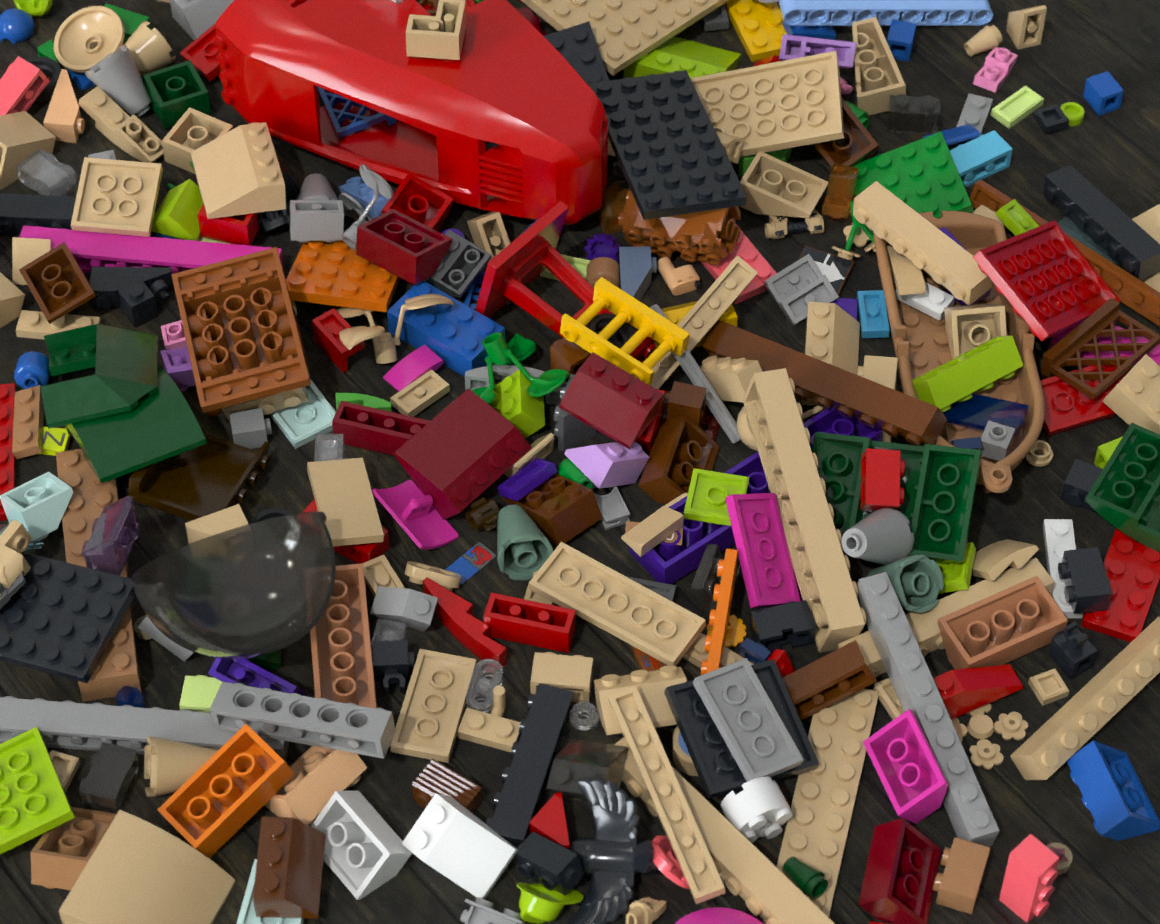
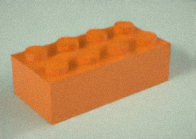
[157,724,295,858]

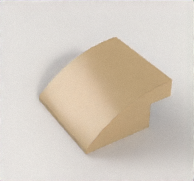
[59,810,236,924]

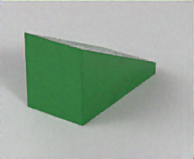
[37,39,58,62]

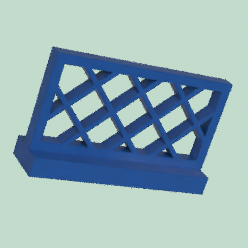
[317,86,397,138]

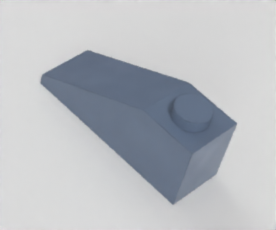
[619,246,657,301]

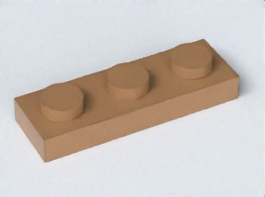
[12,385,44,459]

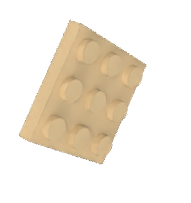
[71,157,163,237]

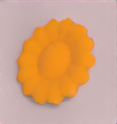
[707,615,746,648]

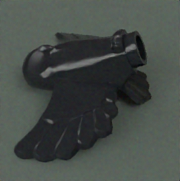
[566,778,657,924]

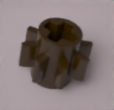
[465,497,500,532]

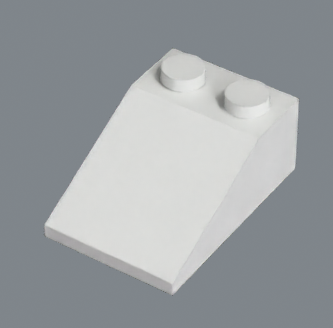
[402,793,518,899]

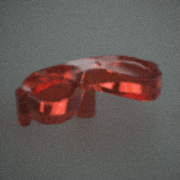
[704,413,720,441]

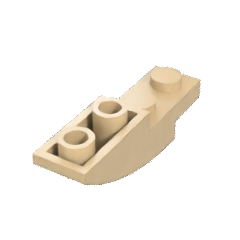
[78,86,164,163]

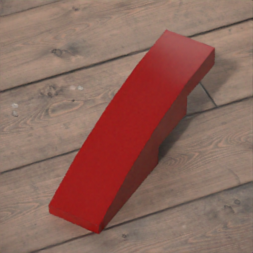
[423,577,506,672]

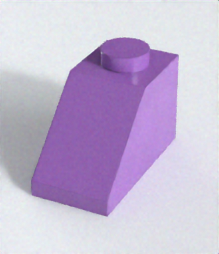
[160,347,195,391]

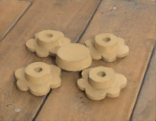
[951,703,1028,770]

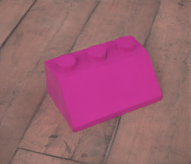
[863,709,949,824]

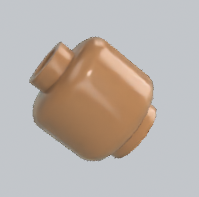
[586,257,620,288]

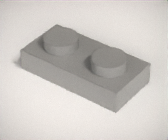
[957,93,993,136]

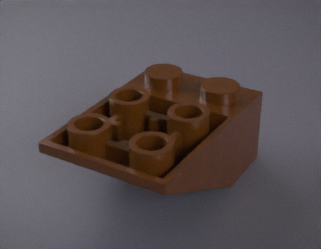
[502,473,602,546]

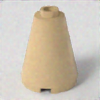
[125,21,176,78]
[144,736,218,797]

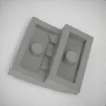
[763,254,839,325]

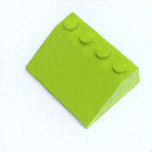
[624,36,741,78]

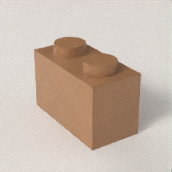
[933,837,990,914]

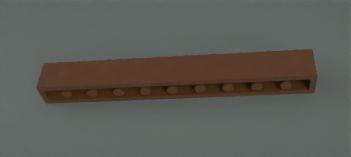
[701,320,947,446]

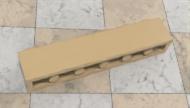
[853,181,992,306]

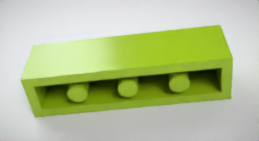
[912,335,1024,412]

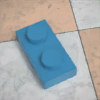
[857,290,890,338]

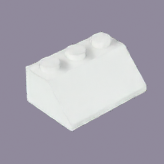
[311,791,412,900]

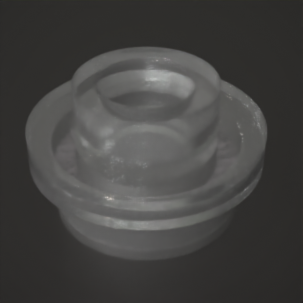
[569,702,599,730]

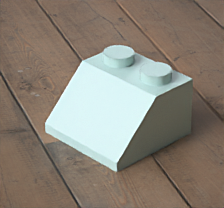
[0,472,73,541]

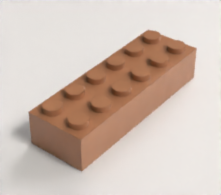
[305,563,376,708]

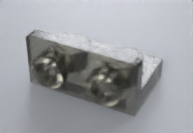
[690,544,742,611]

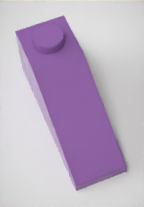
[779,34,857,68]

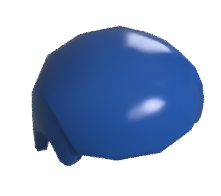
[0,8,35,44]

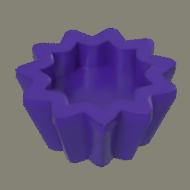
[584,233,620,262]

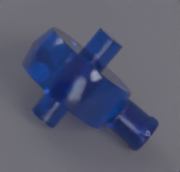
[116,686,147,708]

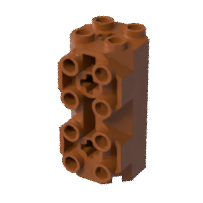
[618,190,741,266]

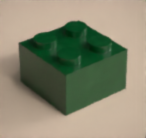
[143,60,211,129]

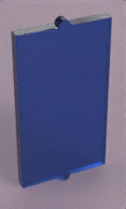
[942,393,1029,437]

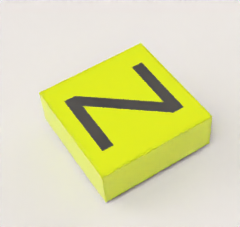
[39,427,72,456]

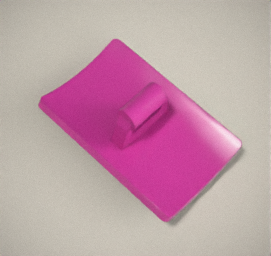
[372,480,459,550]

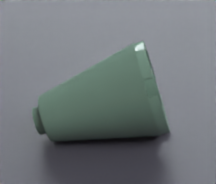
[497,505,553,580]
[867,554,944,613]

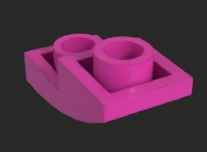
[383,345,444,392]

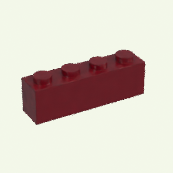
[332,401,430,456]

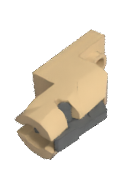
[0,519,32,609]

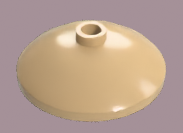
[54,6,124,72]

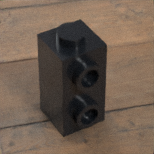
[514,832,585,895]

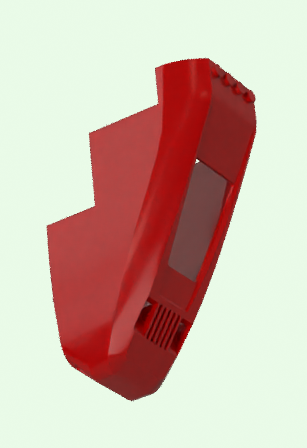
[214,0,608,225]

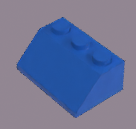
[1067,740,1160,841]

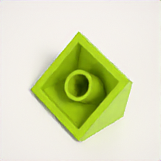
[151,179,203,241]

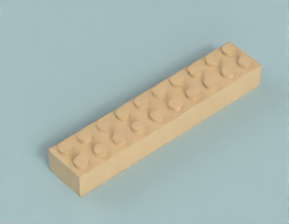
[743,368,866,653]

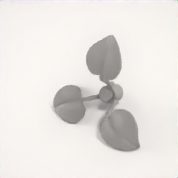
[338,164,393,251]

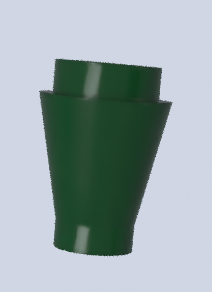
[783,856,828,900]

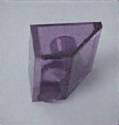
[82,496,140,576]

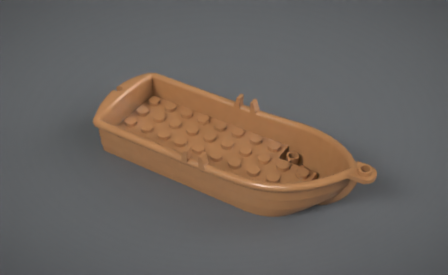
[873,211,1045,494]

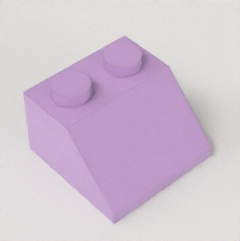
[564,442,649,489]

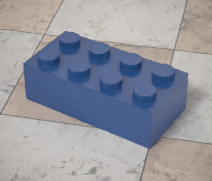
[387,281,505,377]

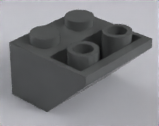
[423,230,492,297]
[554,374,597,451]

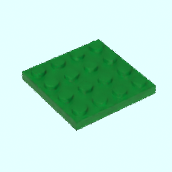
[846,132,974,234]

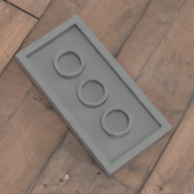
[693,658,804,782]

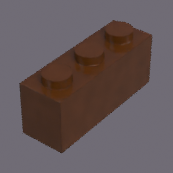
[782,640,877,720]

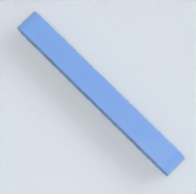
[779,0,993,26]

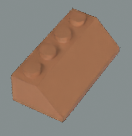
[937,576,1068,669]

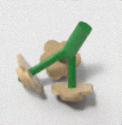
[832,201,876,260]

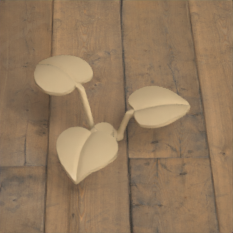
[336,294,453,364]

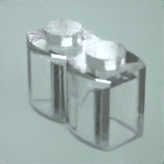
[17,149,77,196]

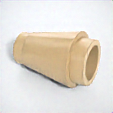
[964,25,1002,56]

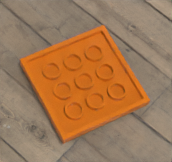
[286,240,400,312]

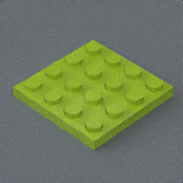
[0,726,75,854]

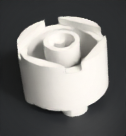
[721,776,793,843]

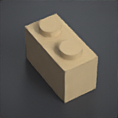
[530,652,593,703]

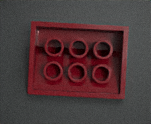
[393,389,532,520]

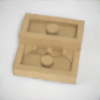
[971,539,1039,581]

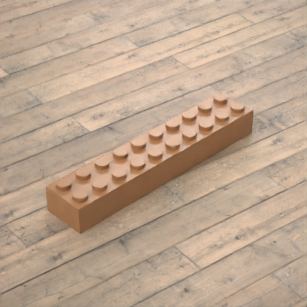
[56,449,142,702]

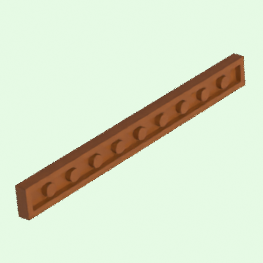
[970,180,1160,326]

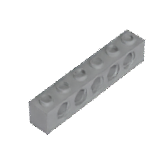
[210,682,396,758]

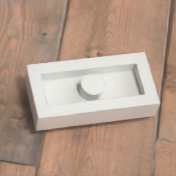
[895,282,955,321]

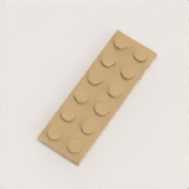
[529,542,706,666]

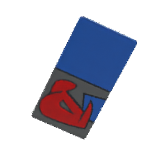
[445,542,496,584]

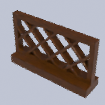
[1041,298,1160,400]

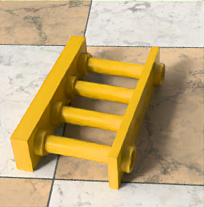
[560,277,690,386]

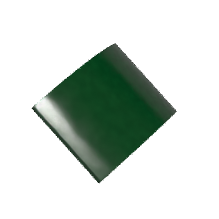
[63,366,207,484]
[1085,423,1160,553]
[812,432,982,563]

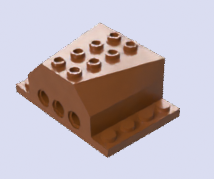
[171,247,311,419]

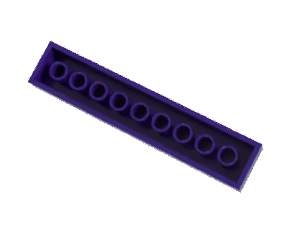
[629,407,882,584]

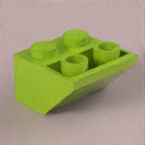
[489,370,545,438]

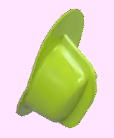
[516,882,584,924]

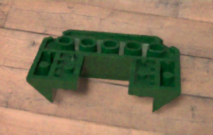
[40,324,159,429]

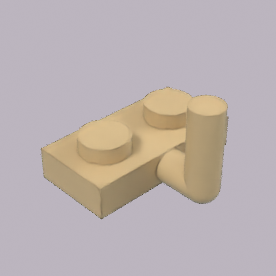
[457,685,521,753]

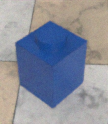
[887,20,917,62]
[1083,71,1124,116]

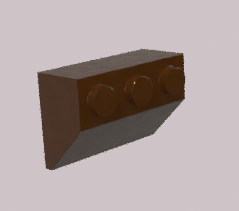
[813,97,878,175]
[638,413,720,504]
[253,817,326,919]

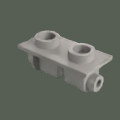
[460,897,526,924]

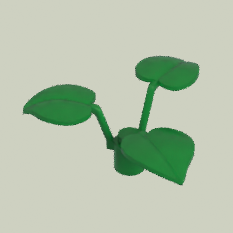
[471,332,570,404]

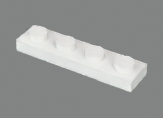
[1043,519,1083,618]

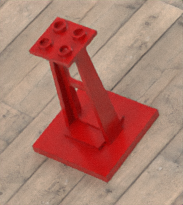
[475,201,657,363]

